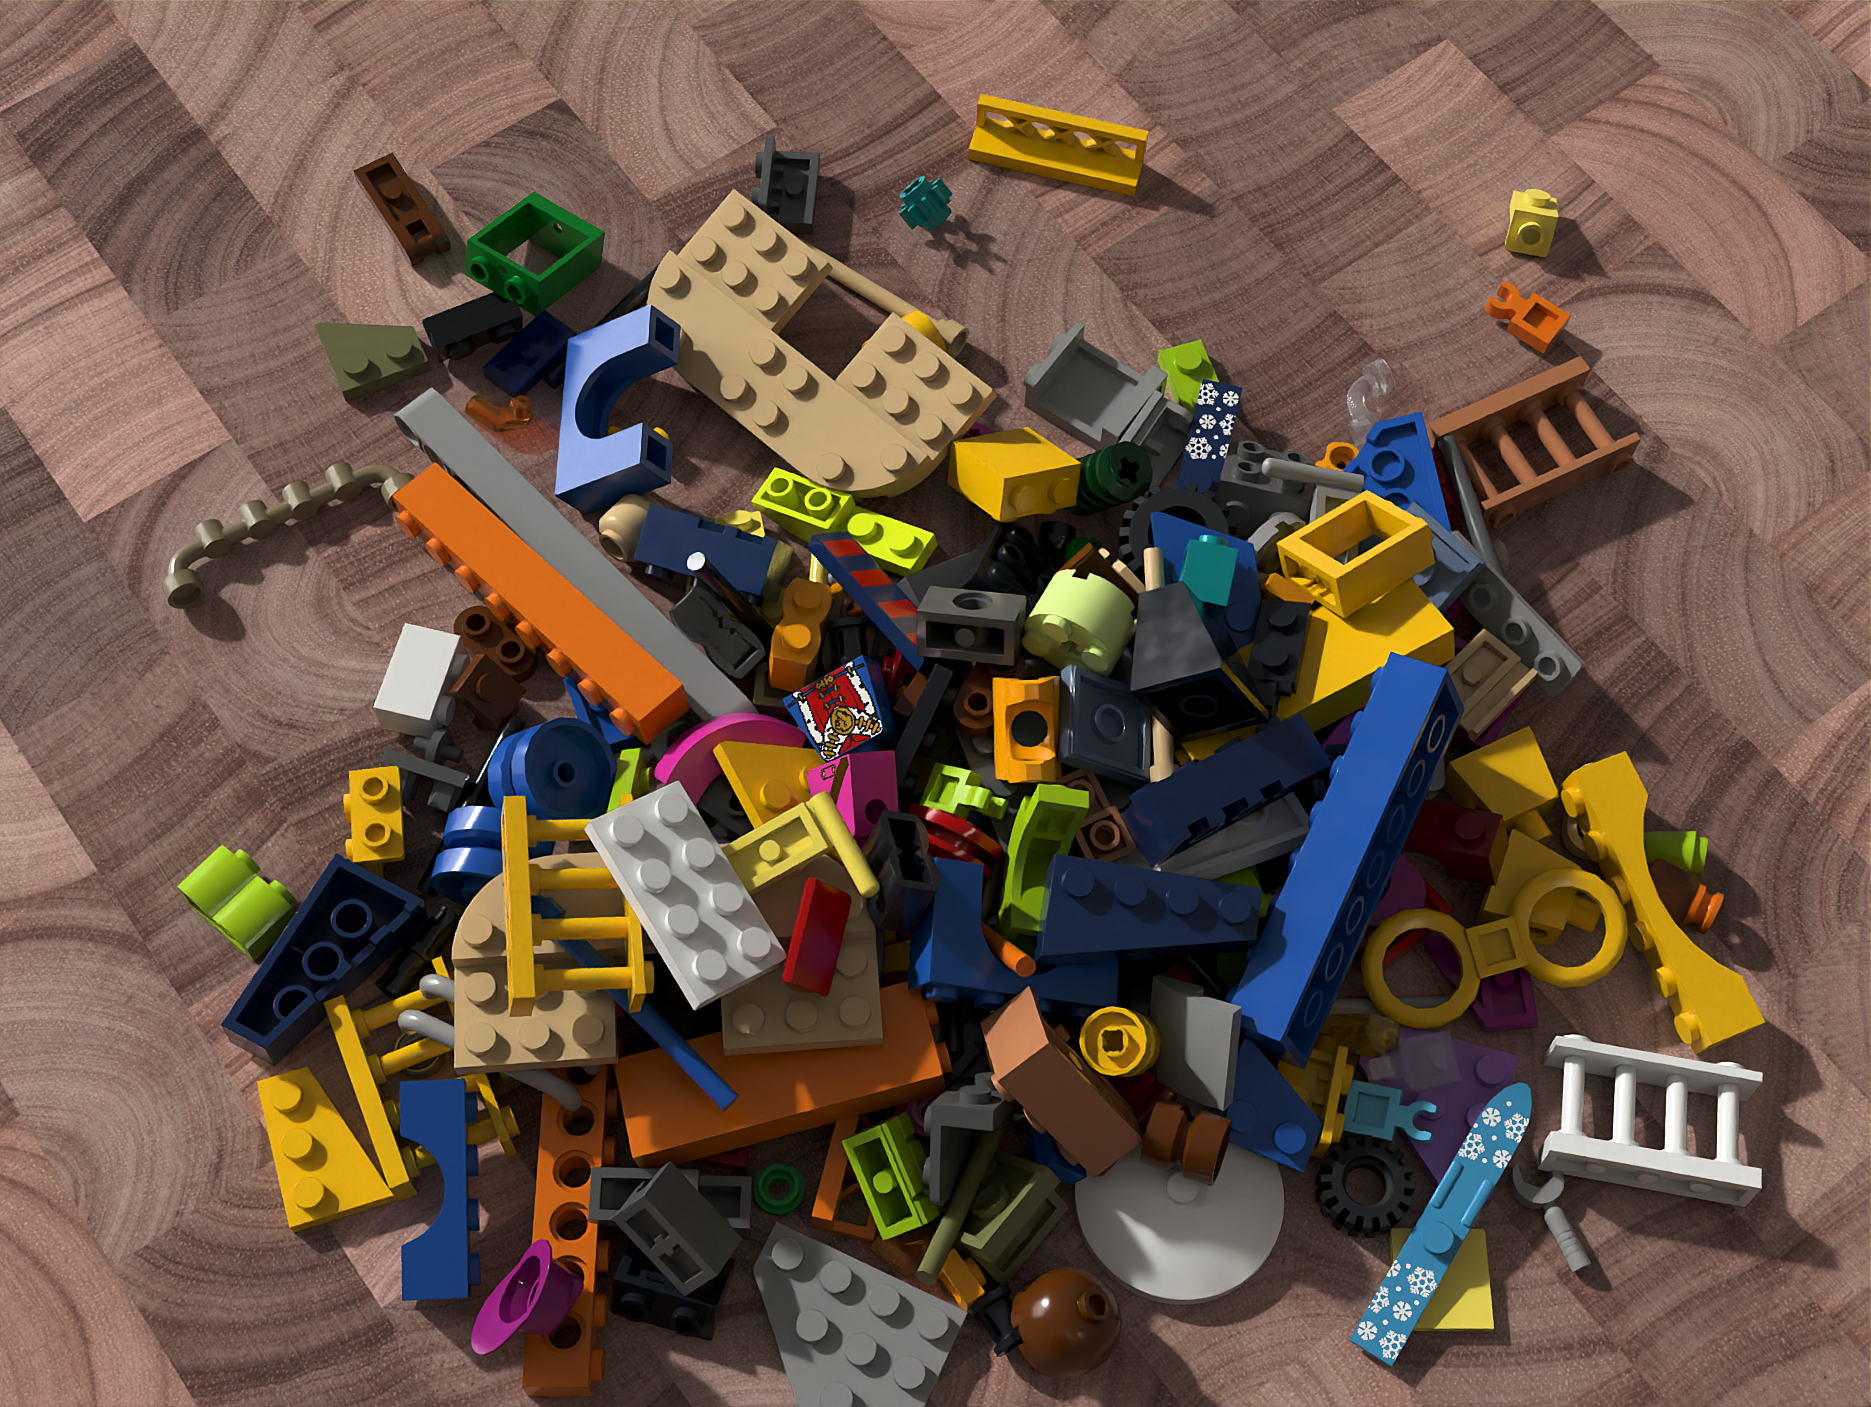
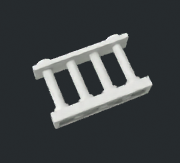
[1537,1034,1763,1207]

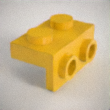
[343,766,405,878]
[1276,1045,1354,1158]

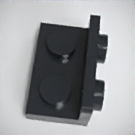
[610,1239,735,1341]

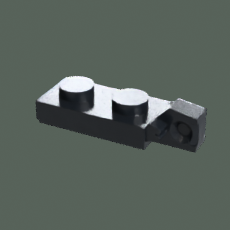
[1247,599,1312,719]

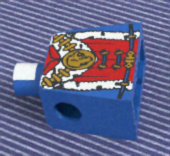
[782,655,899,763]

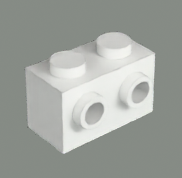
[373,623,471,739]

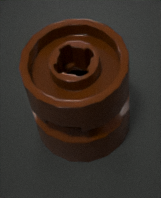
[1140,1097,1233,1186]

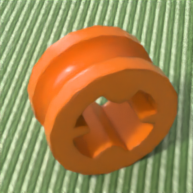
[1680,884,1724,934]

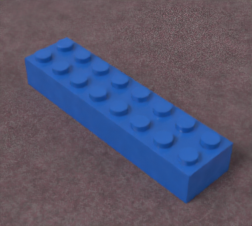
[1225,652,1465,1070]

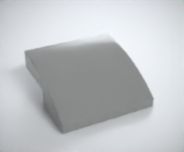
[1149,974,1242,1111]

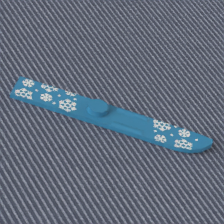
[1349,1082,1532,1367]

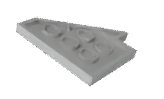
[753,1221,968,1407]

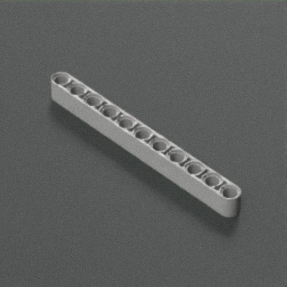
[393,388,759,726]

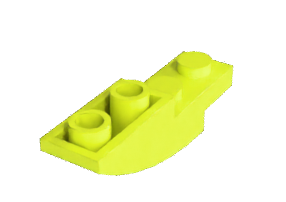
[751,467,938,577]

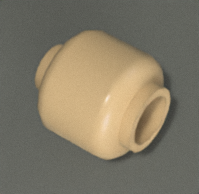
[599,494,664,563]

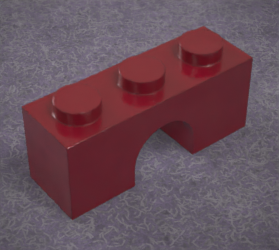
[1400,800,1509,886]

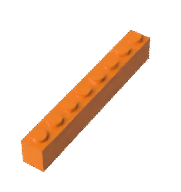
[392,462,690,746]

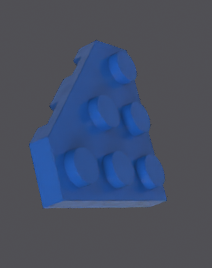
[1306,411,1452,556]

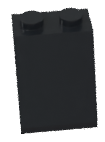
[1130,581,1269,743]

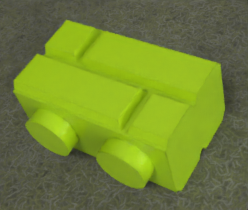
[842,1111,947,1240]

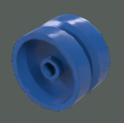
[488,717,617,820]
[431,806,556,907]

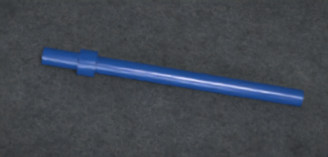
[503,883,739,1111]

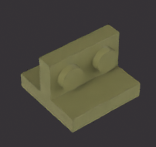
[928,1149,1069,1287]

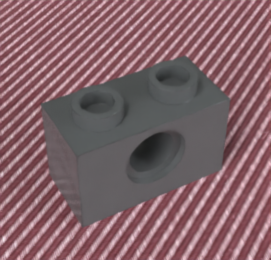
[916,586,1026,666]

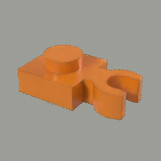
[1484,281,1571,354]

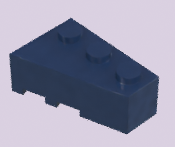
[634,504,794,608]

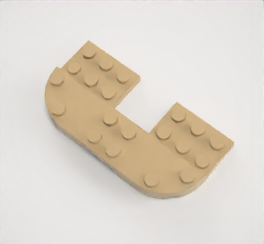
[647,189,997,502]
[451,843,883,1075]

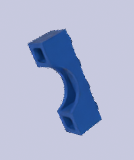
[400,1079,481,1301]

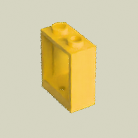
[1277,490,1435,618]

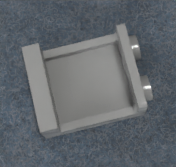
[1023,322,1168,451]

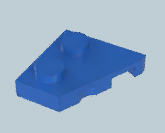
[1211,1037,1323,1173]

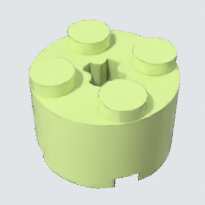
[1021,569,1137,677]

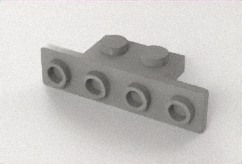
[1451,531,1585,697]

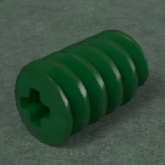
[1066,441,1153,516]

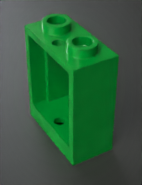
[465,192,605,317]

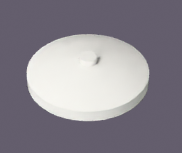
[1074,1094,1284,1305]

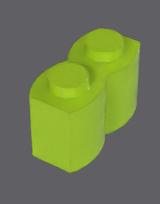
[177,845,296,961]

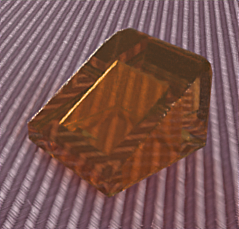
[1648,858,1702,927]

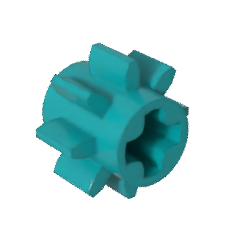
[898,176,953,231]

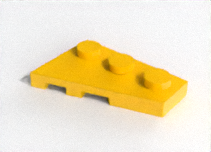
[257,1066,397,1233]

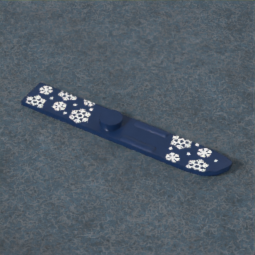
[1177,379,1242,494]

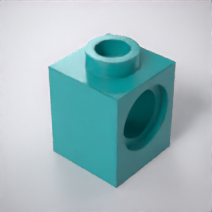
[1179,535,1239,614]

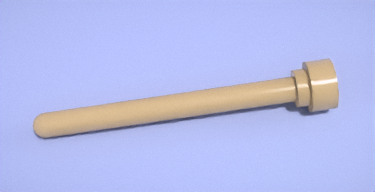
[797,237,969,359]

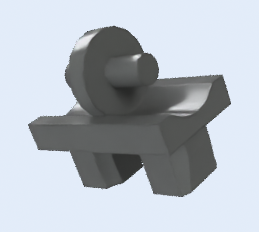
[381,727,475,813]

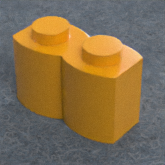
[768,577,832,692]

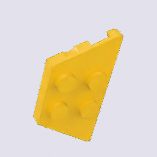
[712,741,845,866]

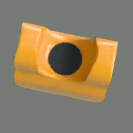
[993,676,1062,783]

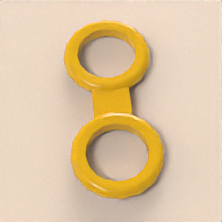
[1361,867,1628,1029]

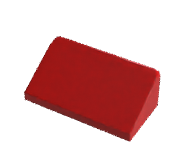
[782,877,852,997]

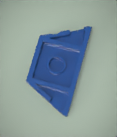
[1150,511,1262,649]

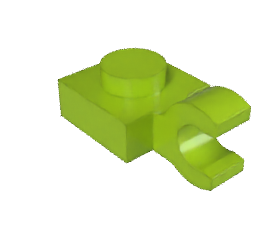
[919,763,1009,820]

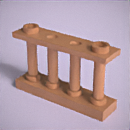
[1426,356,1641,528]

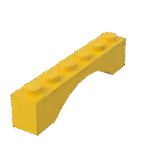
[1559,751,1766,1055]

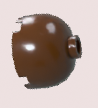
[1011,1267,1122,1381]

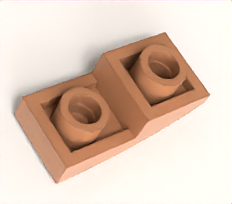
[1046,769,1137,863]

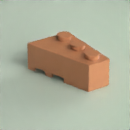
[980,986,1144,1178]

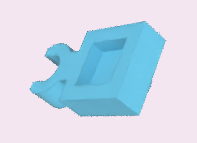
[1342,1079,1438,1144]

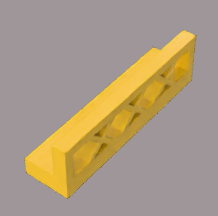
[968,94,1149,197]

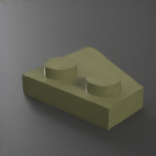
[314,323,431,401]

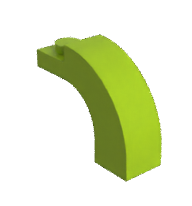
[998,784,1089,959]

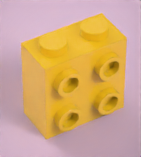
[947,427,1081,523]

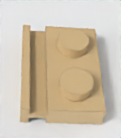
[1444,628,1538,742]

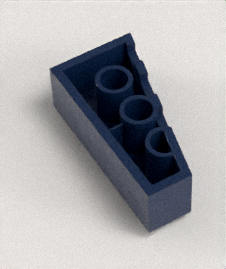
[1120,713,1333,869]
[221,853,429,1066]
[1034,853,1262,968]

